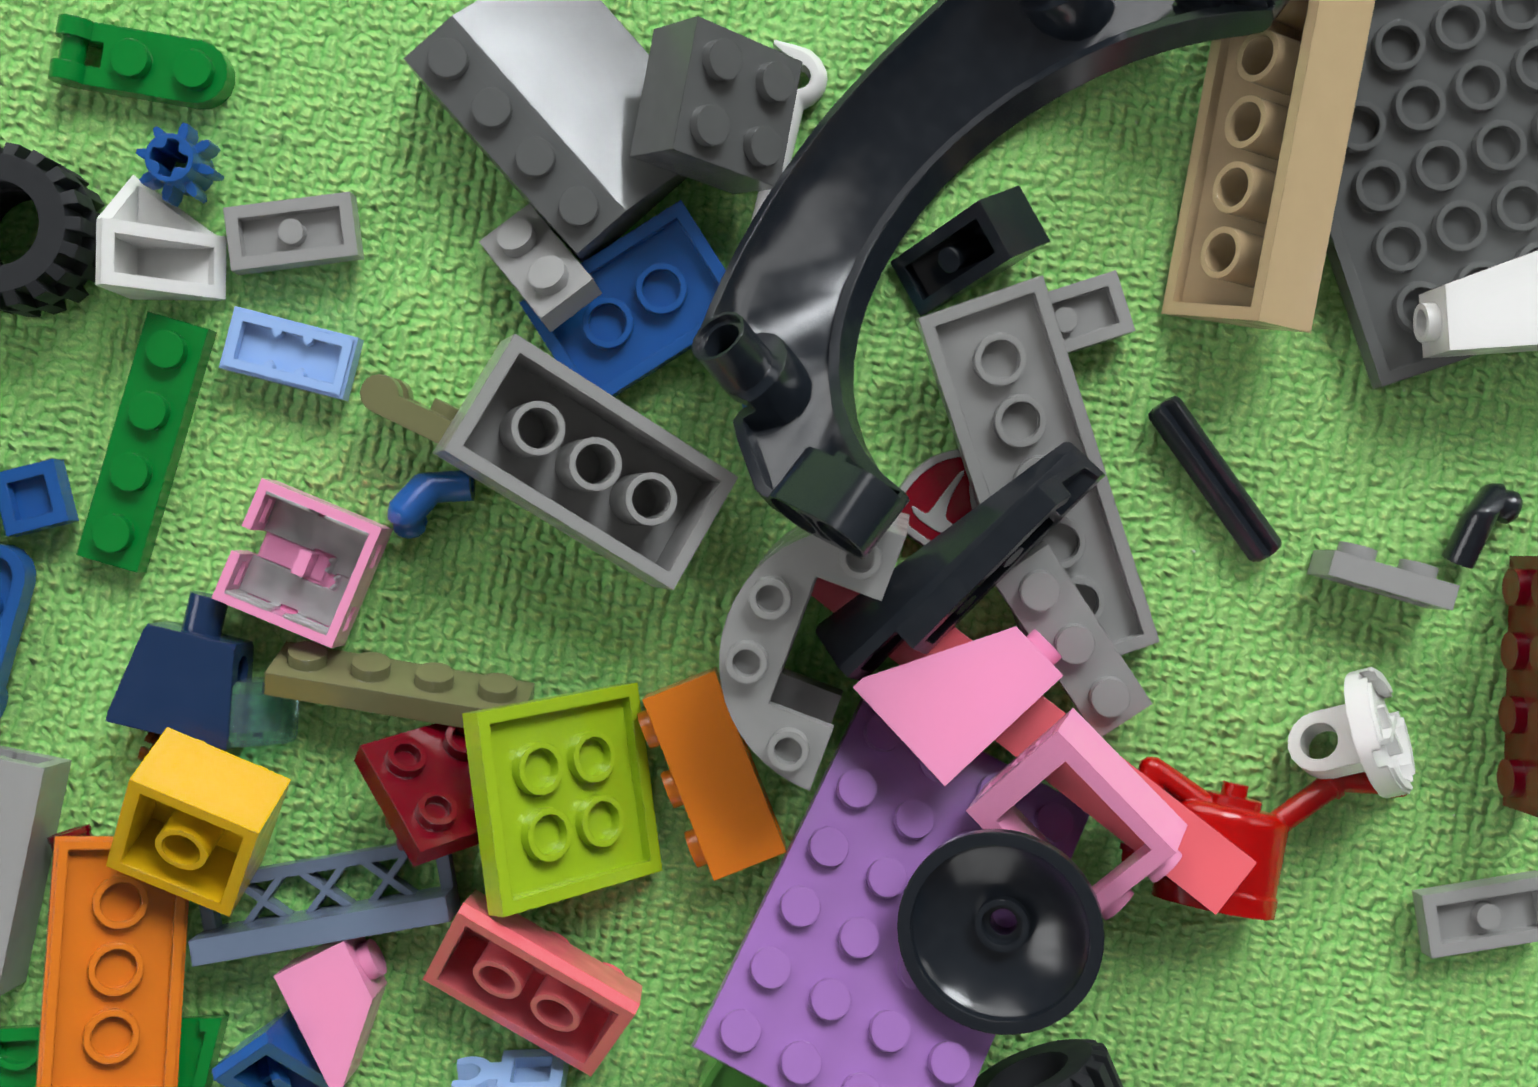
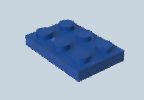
[519,200,726,397]

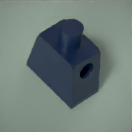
[105,591,254,750]

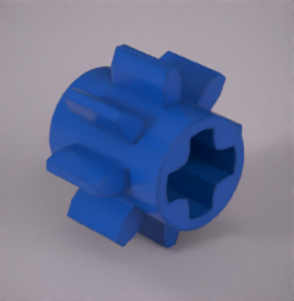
[136,122,224,207]

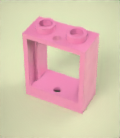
[966,708,1188,920]

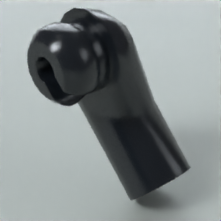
[1442,483,1523,569]

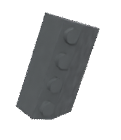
[403,0,687,263]

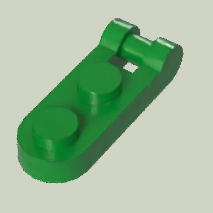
[48,14,235,110]

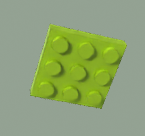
[462,682,663,917]

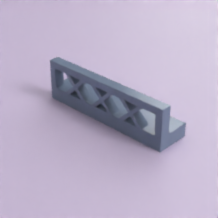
[188,843,461,967]

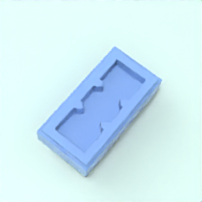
[219,306,364,401]

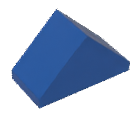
[212,1009,345,1087]

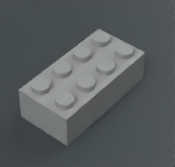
[433,334,738,590]

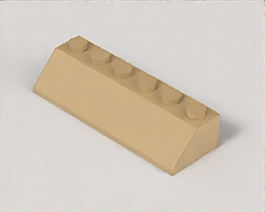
[1161,0,1375,333]

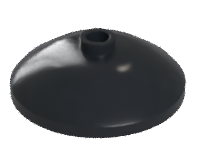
[897,829,1105,1035]

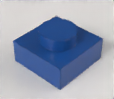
[0,459,79,537]

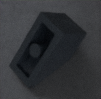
[890,186,1050,317]

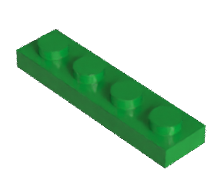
[76,311,217,573]

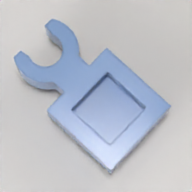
[451,1049,569,1087]

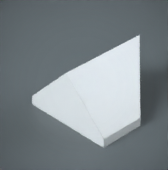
[95,175,227,301]

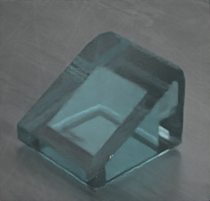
[229,677,299,747]

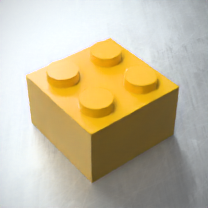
[106,727,291,917]

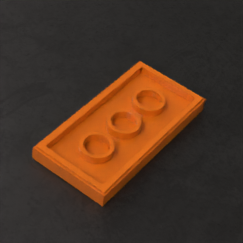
[35,836,189,1087]

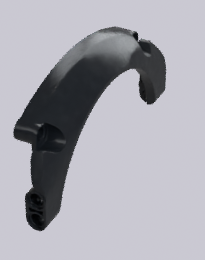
[692,0,1290,559]

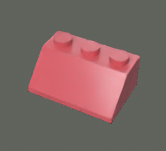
[422,889,642,1076]

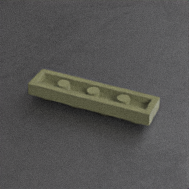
[264,641,535,728]

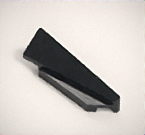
[816,442,1105,681]

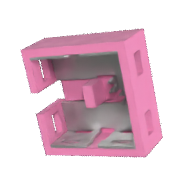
[212,478,393,648]

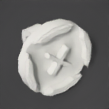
[1288,667,1415,798]

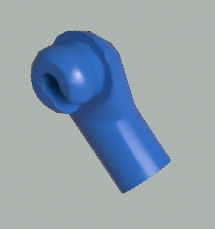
[387,470,475,539]

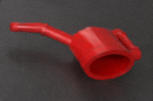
[1119,757,1407,921]

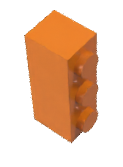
[637,667,786,881]

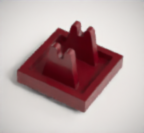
[354,723,479,867]

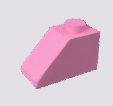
[274,937,387,1087]

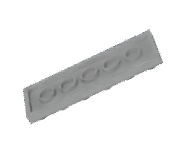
[916,275,1160,655]

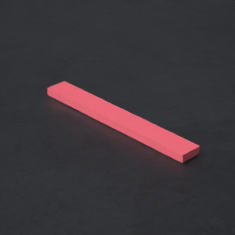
[811,578,1257,915]

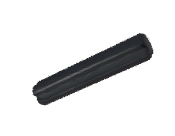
[1148,396,1282,562]

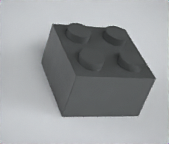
[630,16,802,194]

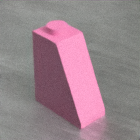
[853,626,1063,786]

